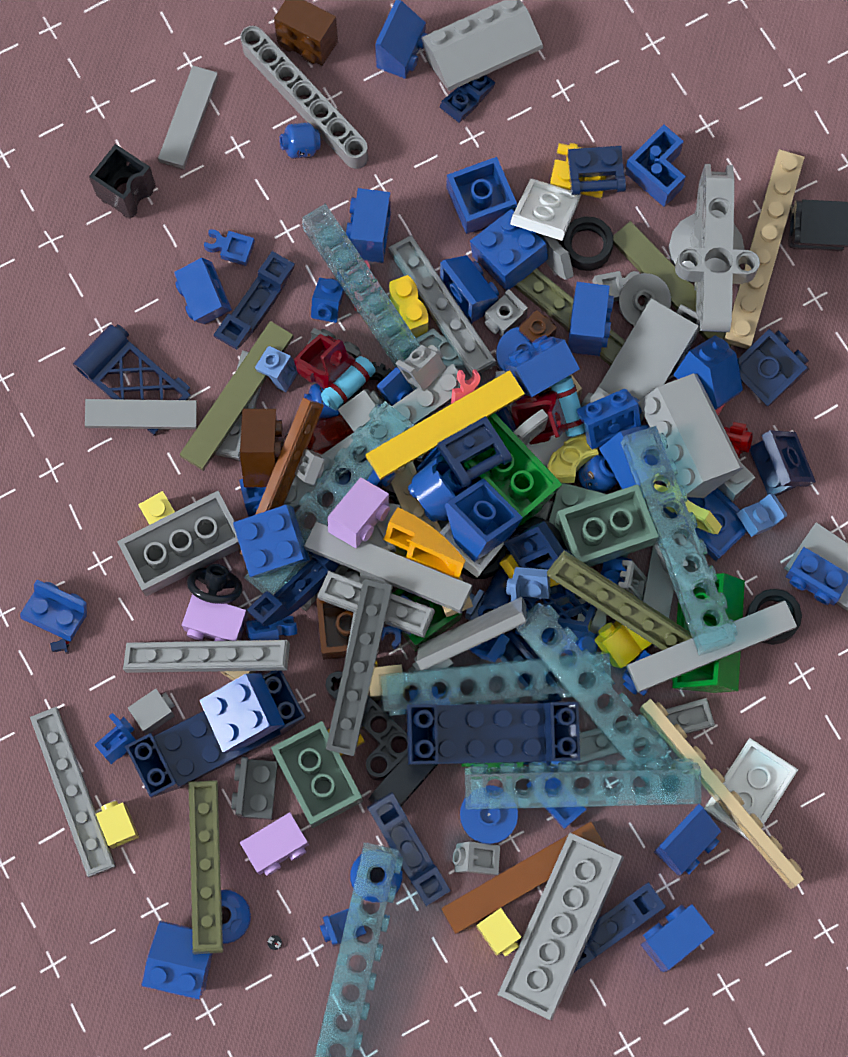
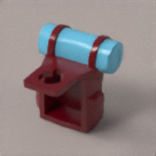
[294,334,376,411]
[511,376,585,445]

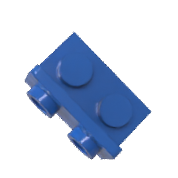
[577,389,641,450]
[785,547,848,606]
[20,580,87,642]

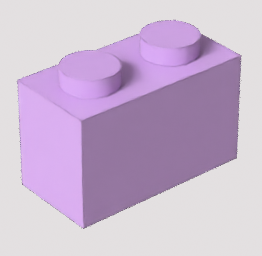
[328,477,390,548]
[182,594,248,641]
[240,813,309,876]

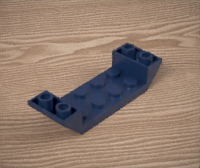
[125,671,306,798]
[407,702,580,764]

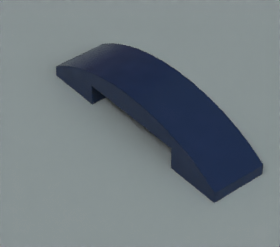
[214,251,295,350]
[247,551,339,627]
[367,792,451,906]
[574,882,666,972]

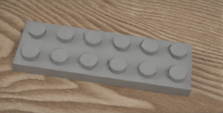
[498,833,624,1020]

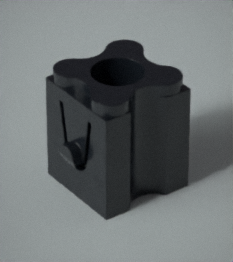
[89,144,156,219]
[788,199,848,251]

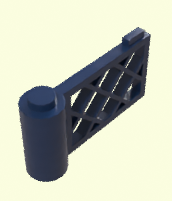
[73,324,191,436]
[478,568,598,632]

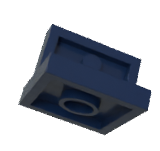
[750,430,816,497]

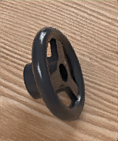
[187,564,243,604]

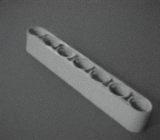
[240,26,368,169]

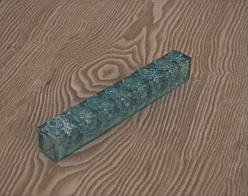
[302,204,421,390]
[244,401,415,595]
[621,426,737,656]
[515,603,690,803]
[378,651,612,716]
[465,758,701,809]
[315,842,404,1057]

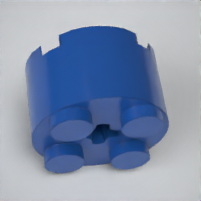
[408,455,473,522]

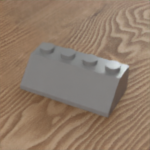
[422,0,543,91]
[638,374,743,498]
[117,491,241,597]

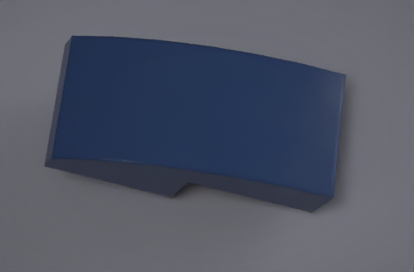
[439,75,496,123]

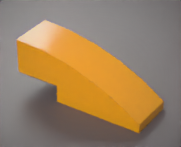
[384,507,466,580]

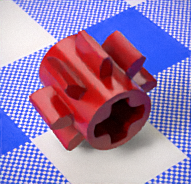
[724,422,753,458]

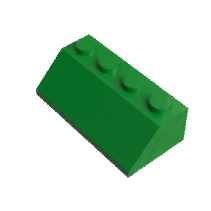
[462,413,562,529]
[672,573,745,693]

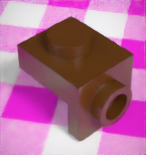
[519,310,557,342]

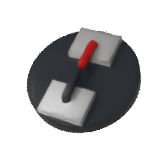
[267,935,282,950]

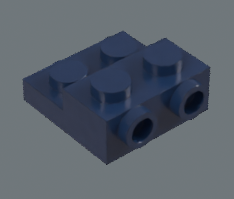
[737,329,810,407]

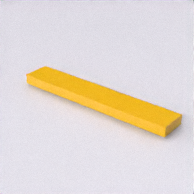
[365,370,525,480]

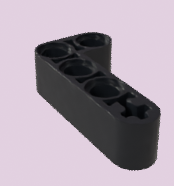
[325,671,408,781]
[368,754,439,807]

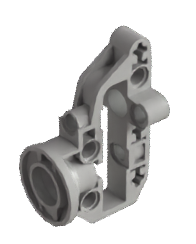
[668,164,760,332]

